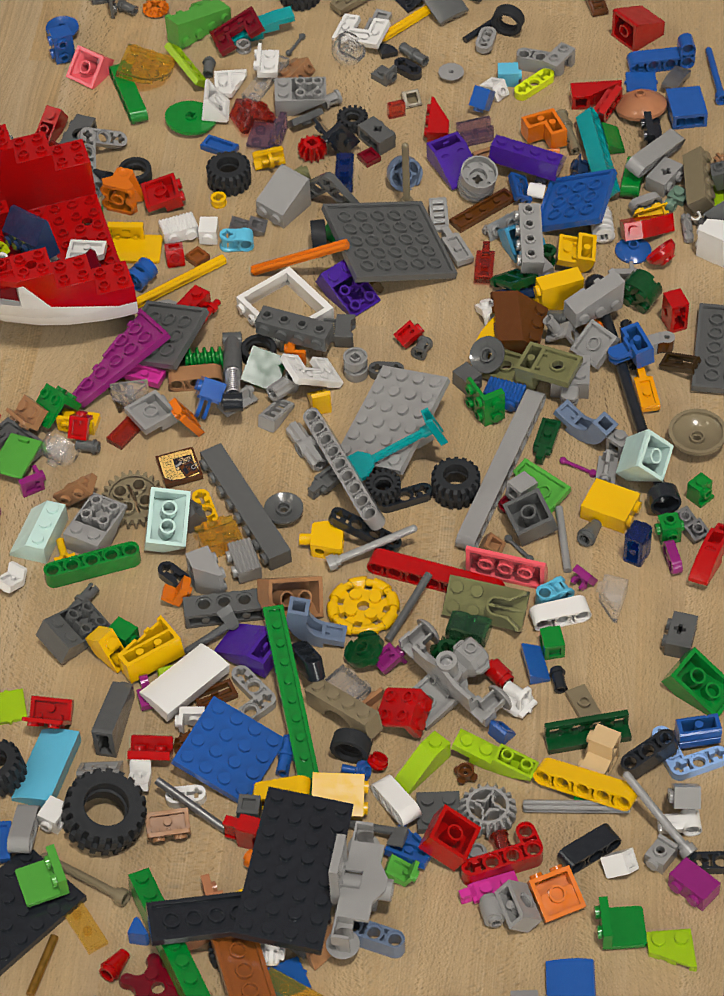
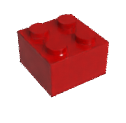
[418,804,481,871]

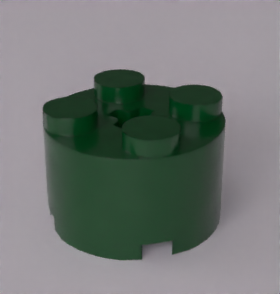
[623,269,663,313]

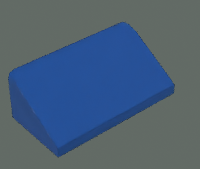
[521,643,550,685]

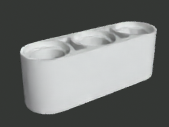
[529,595,592,631]
[370,775,422,826]

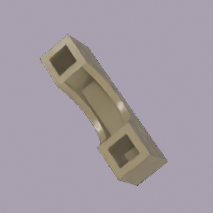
[304,679,383,740]

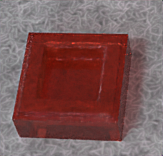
[387,99,406,119]

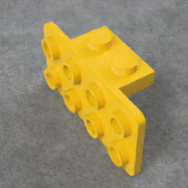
[107,222,163,264]

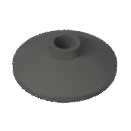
[469,336,505,373]
[264,492,303,524]

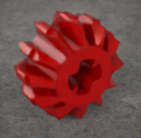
[298,134,327,163]

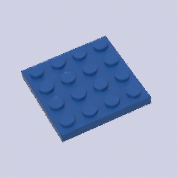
[541,168,617,232]
[171,696,283,803]

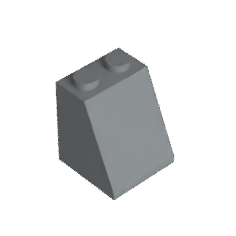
[256,164,311,228]

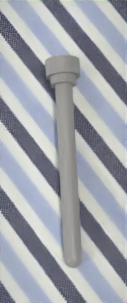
[325,525,418,571]
[623,771,698,859]

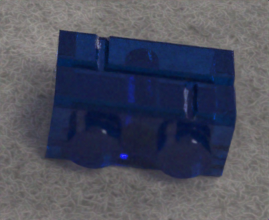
[335,153,355,193]
[623,520,652,567]

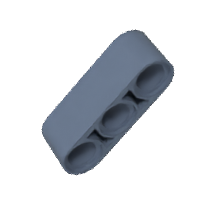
[353,920,405,959]

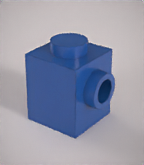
[469,85,496,113]

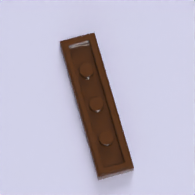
[449,187,516,233]

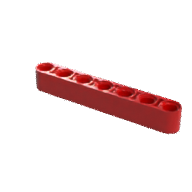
[367,548,505,593]

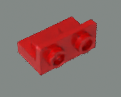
[594,84,623,123]
[127,734,173,761]

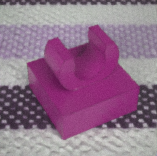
[571,564,598,591]

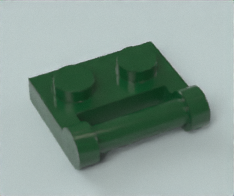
[490,269,538,291]

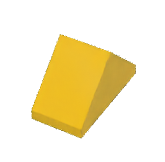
[307,389,332,414]

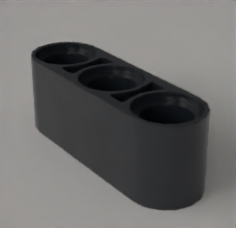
[292,641,326,682]
[621,729,678,779]
[557,823,621,874]

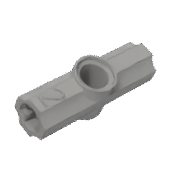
[286,421,328,472]

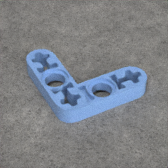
[652,726,724,781]

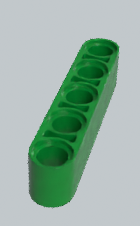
[109,62,148,124]
[43,541,141,588]

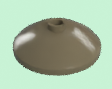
[668,409,724,456]

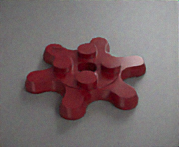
[119,953,179,996]

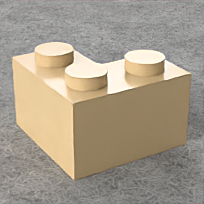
[577,723,621,776]

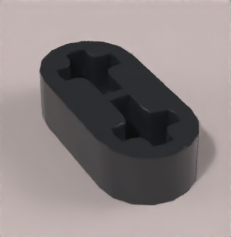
[394,57,422,81]
[158,561,191,588]

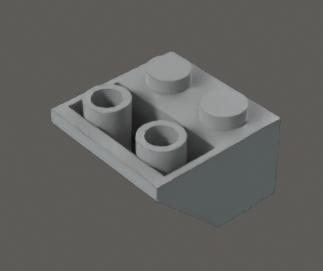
[185,545,227,595]

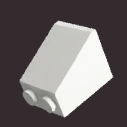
[695,219,724,268]

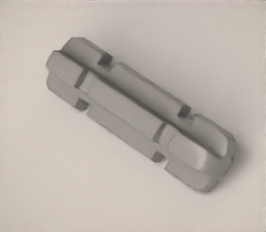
[681,213,694,243]

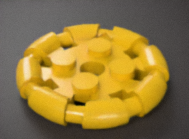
[327,576,400,636]

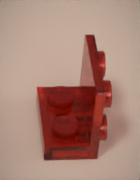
[229,98,278,135]

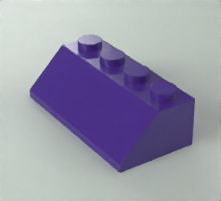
[489,134,566,182]

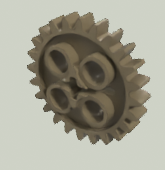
[102,470,163,529]

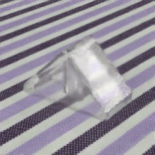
[110,379,150,407]

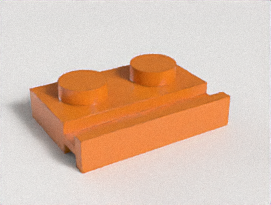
[169,398,205,437]

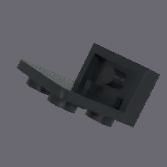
[313,118,360,155]

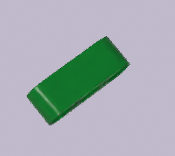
[620,156,643,198]

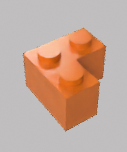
[521,108,567,149]

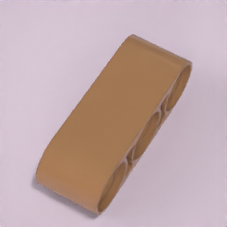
[168,363,223,392]

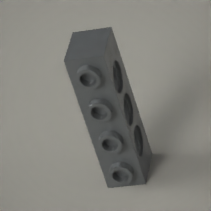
[183,588,264,629]

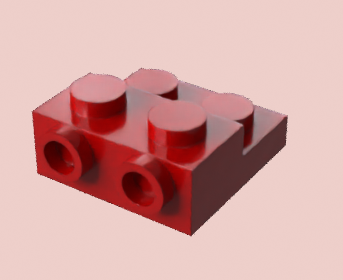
[141,172,186,213]

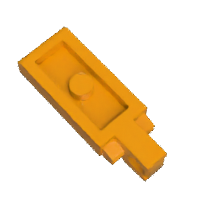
[634,367,661,412]

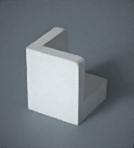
[600,847,639,879]

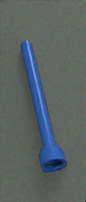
[705,47,724,105]

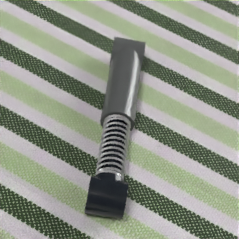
[222,331,243,412]

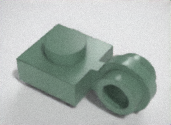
[664,185,687,212]

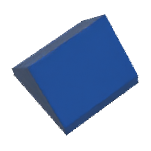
[488,720,516,745]
[127,917,150,946]

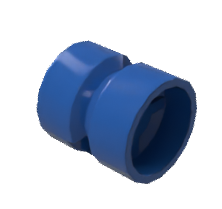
[129,257,158,291]

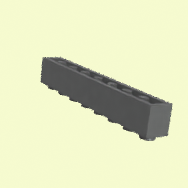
[199,443,292,571]

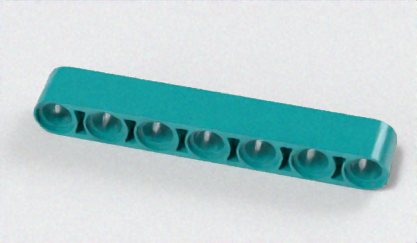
[576,107,620,198]

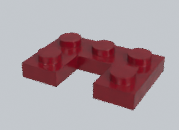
[209,6,265,57]

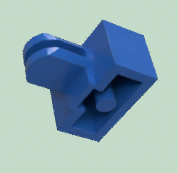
[608,322,655,369]
[194,376,227,420]

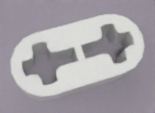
[165,785,207,809]

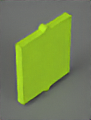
[0,688,27,725]

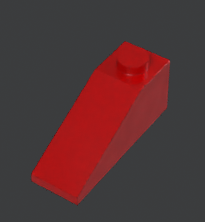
[619,212,675,241]

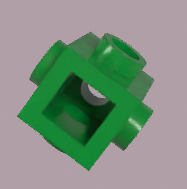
[654,512,685,545]

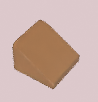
[479,532,506,553]

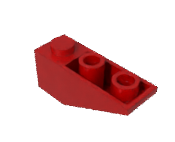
[570,80,622,110]
[424,97,449,143]
[36,105,68,147]

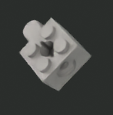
[550,355,590,406]

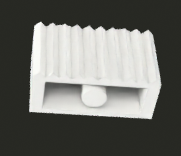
[158,211,199,244]

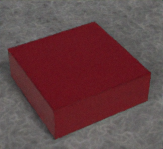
[357,147,381,168]

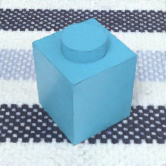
[497,62,522,87]

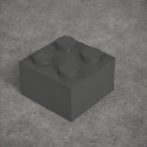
[502,488,558,546]

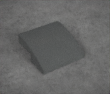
[423,0,469,26]

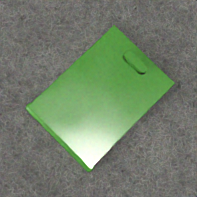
[0,433,43,479]

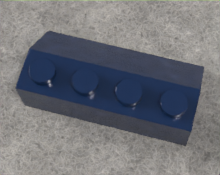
[2,205,60,259]

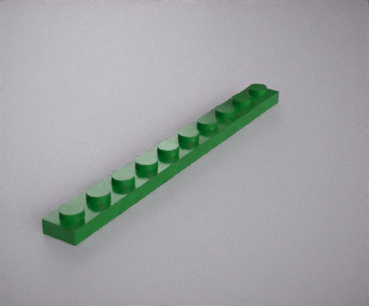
[262,604,319,795]

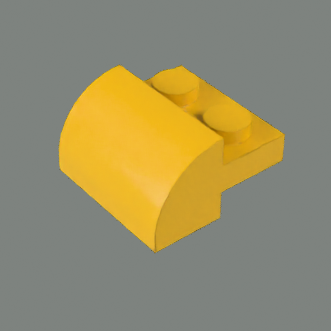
[556,232,597,273]

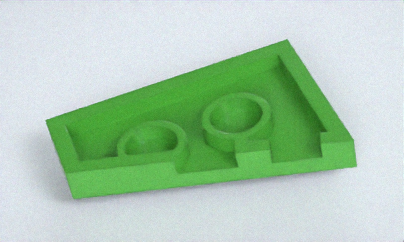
[513,458,571,513]

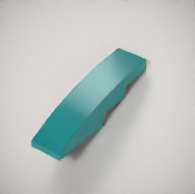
[232,6,295,45]

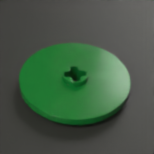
[165,101,216,135]

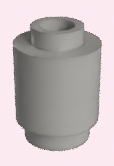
[479,893,505,928]

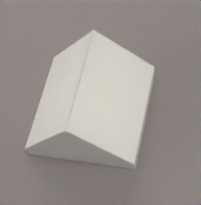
[202,79,230,123]

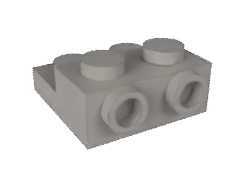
[124,389,178,435]

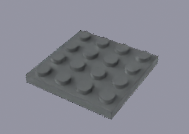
[139,301,209,370]

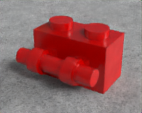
[177,285,221,324]

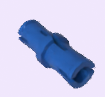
[275,734,293,777]

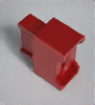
[222,813,261,850]

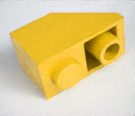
[85,626,124,673]

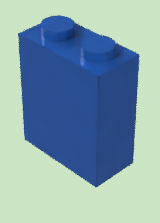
[665,85,708,130]

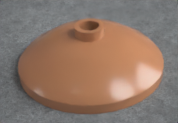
[615,89,667,121]

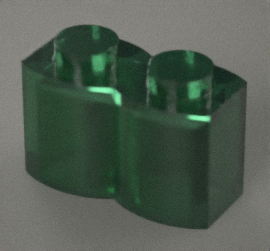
[445,611,492,648]

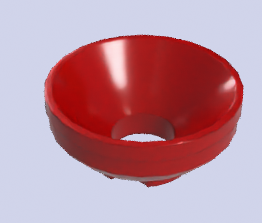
[646,239,675,266]

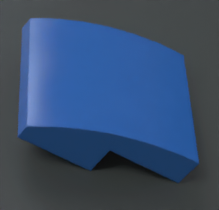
[546,958,596,996]

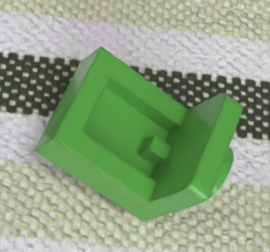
[384,854,420,887]

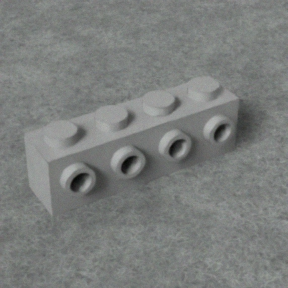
[514,203,544,273]

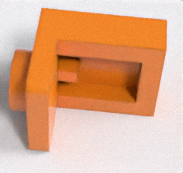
[284,342,307,365]
[161,575,192,607]

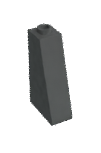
[91,681,135,758]

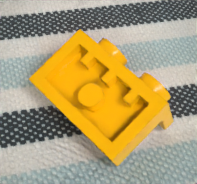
[56,408,101,435]

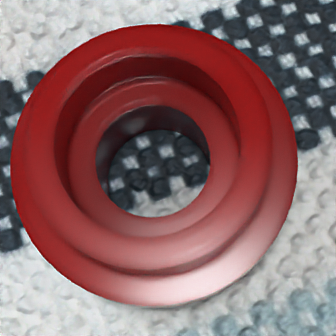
[367,751,388,771]

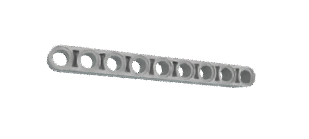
[303,407,385,531]

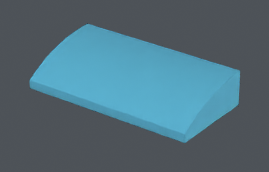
[11,728,81,808]

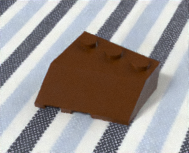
[490,291,548,354]

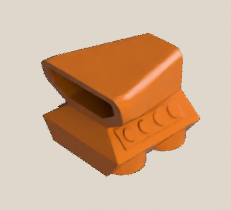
[100,167,144,215]

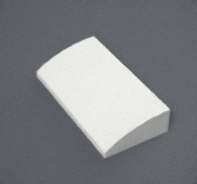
[139,643,230,722]

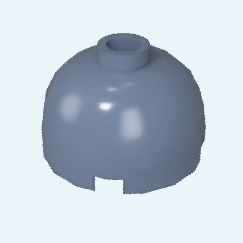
[386,155,423,192]

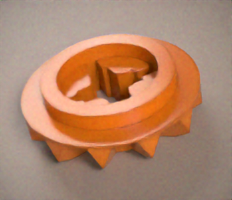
[143,0,169,18]

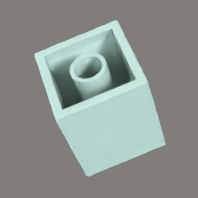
[616,429,674,482]

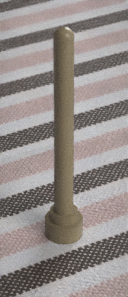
[400,142,414,202]
[40,852,131,907]

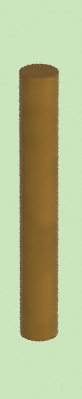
[26,934,59,996]

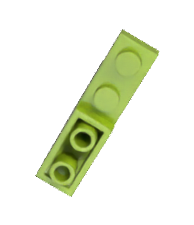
[451,729,540,781]

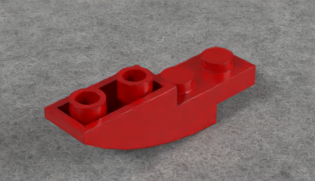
[688,523,724,586]

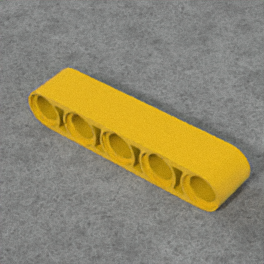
[533,758,638,811]

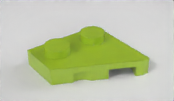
[646,928,697,972]

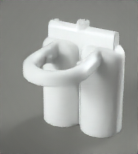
[502,681,538,719]

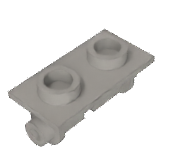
[482,210,518,242]
[216,385,258,417]
[596,449,618,484]

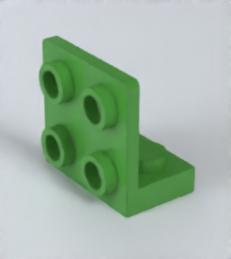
[15,844,70,907]

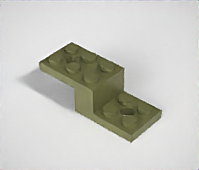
[481,341,583,391]

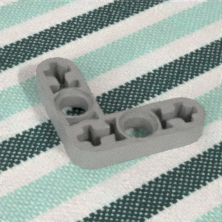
[77,127,127,171]
[231,665,277,721]

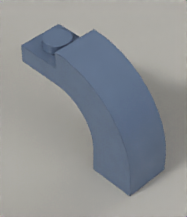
[553,399,619,444]
[286,596,347,648]

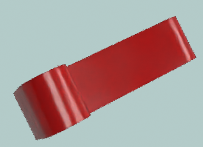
[461,821,543,886]

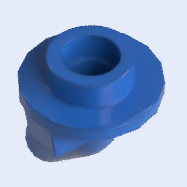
[341,760,372,781]

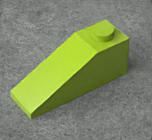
[394,730,451,795]

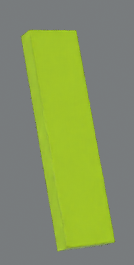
[164,42,206,88]

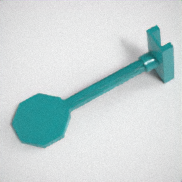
[348,407,448,481]

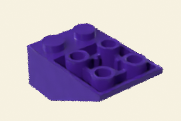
[426,131,473,190]
[315,259,381,317]
[213,623,274,678]

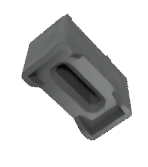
[324,314,356,347]

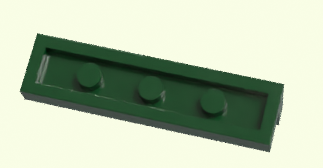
[544,709,632,755]

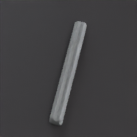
[523,799,630,813]

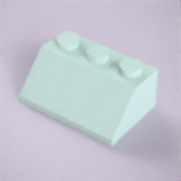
[144,487,191,553]
[9,500,68,564]

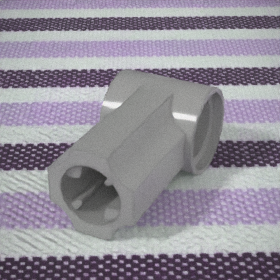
[266,371,299,401]

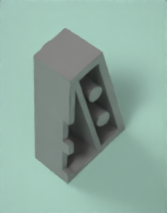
[563,268,625,328]

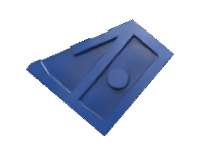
[384,825,432,870]

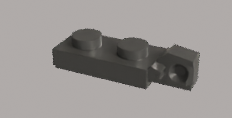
[308,465,341,500]

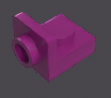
[18,464,46,498]
[376,642,408,675]

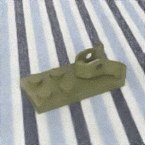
[442,575,530,632]

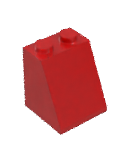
[612,5,665,51]

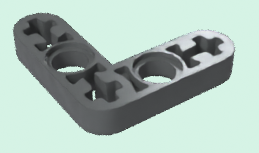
[310,172,359,203]

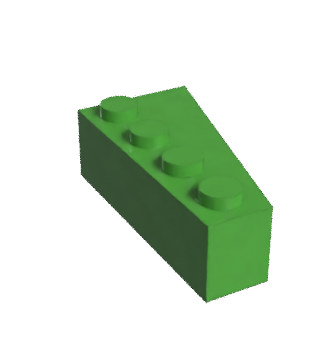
[165,0,231,50]

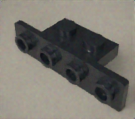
[640,111,662,146]

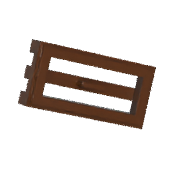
[195,678,238,709]

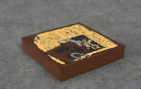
[155,447,203,489]

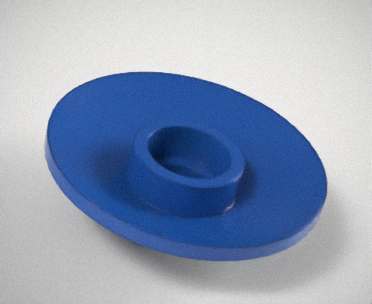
[46,16,79,36]
[615,239,652,264]

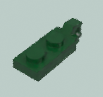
[533,417,562,465]

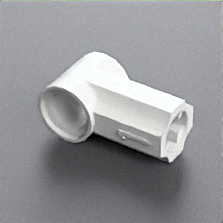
[657,809,702,836]

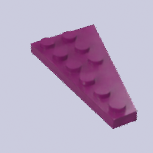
[72,308,171,408]

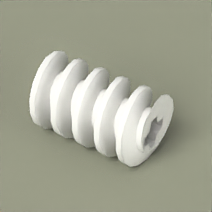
[591,205,615,243]

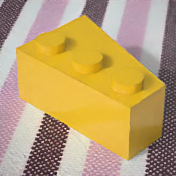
[117,615,185,684]

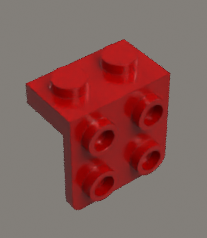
[378,687,433,738]
[22,695,74,729]

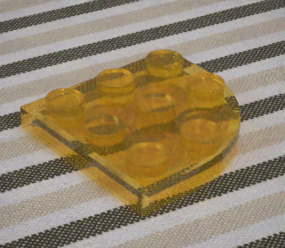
[116,43,176,84]

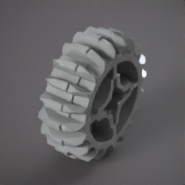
[458,782,517,839]

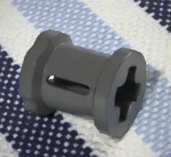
[410,335,433,360]

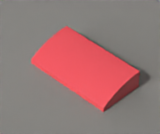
[466,546,548,589]

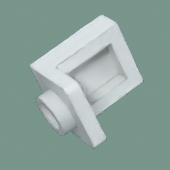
[474,299,495,326]
[0,561,27,594]
[128,759,152,791]

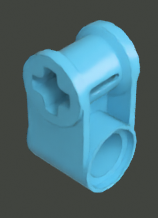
[219,228,254,253]
[535,576,575,605]

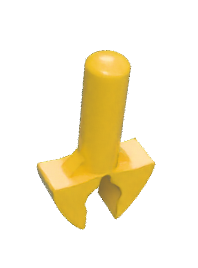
[54,538,75,561]

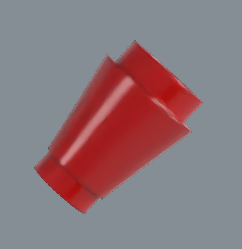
[99,949,130,982]

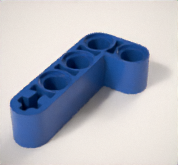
[626,33,696,72]

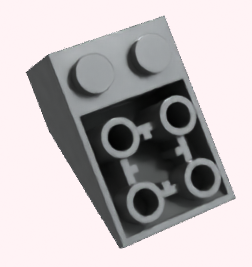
[36,599,111,664]

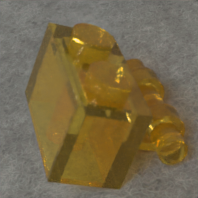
[194,515,242,558]

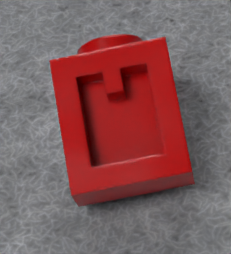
[164,242,185,268]
[393,320,425,349]
[67,411,93,441]

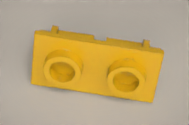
[631,202,669,218]

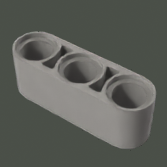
[516,48,565,76]
[7,804,41,854]

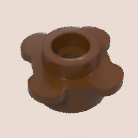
[454,762,478,784]

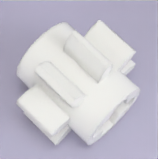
[260,943,285,966]

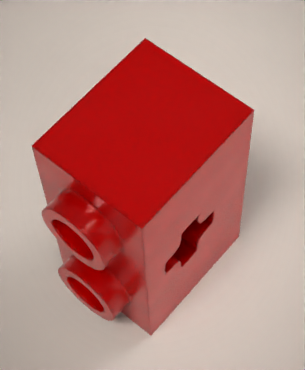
[661,288,690,333]

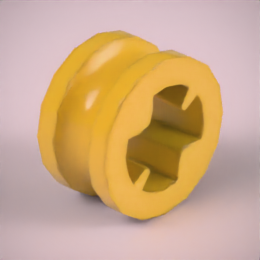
[210,191,227,209]

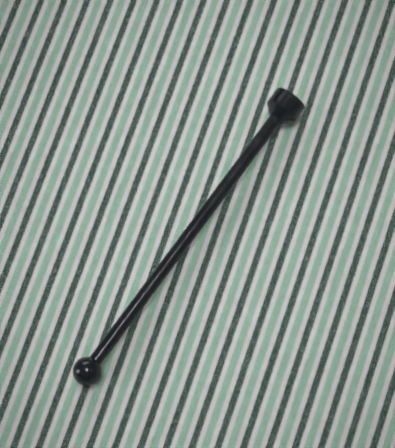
[584,274,682,515]

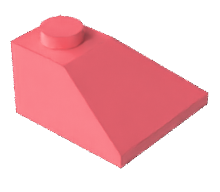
[66,45,114,89]

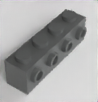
[255,305,334,352]

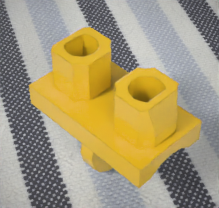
[252,146,286,170]

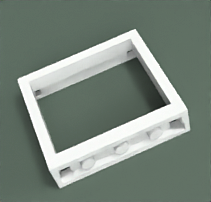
[236,267,334,351]

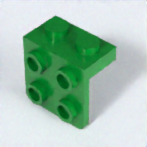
[465,377,505,427]
[36,383,82,429]
[594,896,647,950]

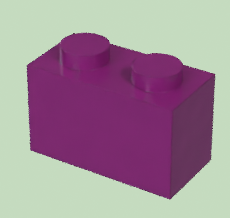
[668,857,721,911]

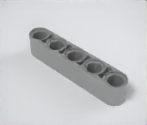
[625,128,685,178]

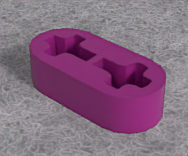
[662,540,683,574]

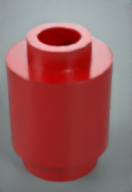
[484,659,514,689]

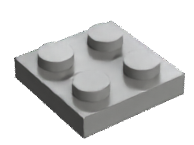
[570,319,620,370]

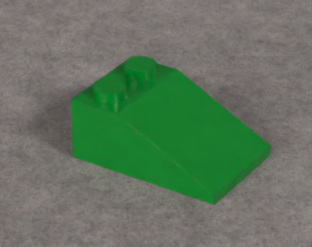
[661,647,724,716]

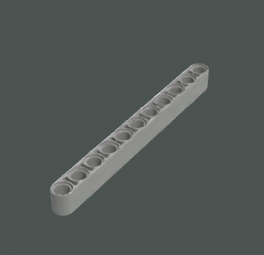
[455,389,546,549]

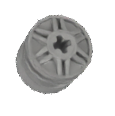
[457,156,498,203]

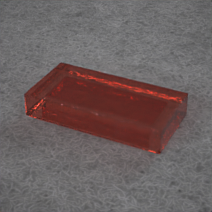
[106,416,141,450]

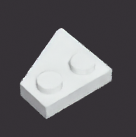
[214,69,247,98]

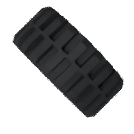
[61,768,147,856]

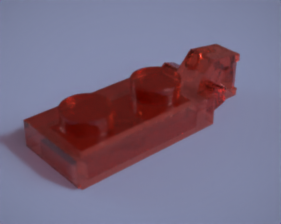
[474,241,495,283]

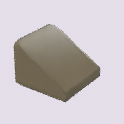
[400,89,422,109]

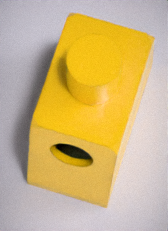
[299,521,345,559]

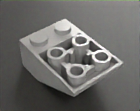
[274,77,327,117]
[63,492,127,554]

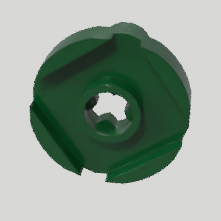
[344,630,384,669]

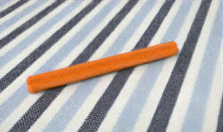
[251,239,350,276]

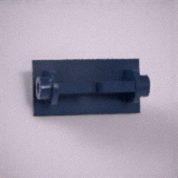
[570,154,589,175]

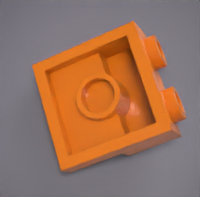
[527,864,587,924]

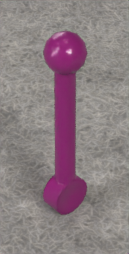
[559,457,597,478]

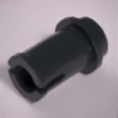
[549,666,568,694]

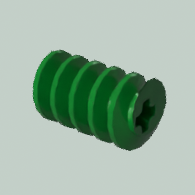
[185,346,223,368]

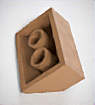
[257,575,324,617]

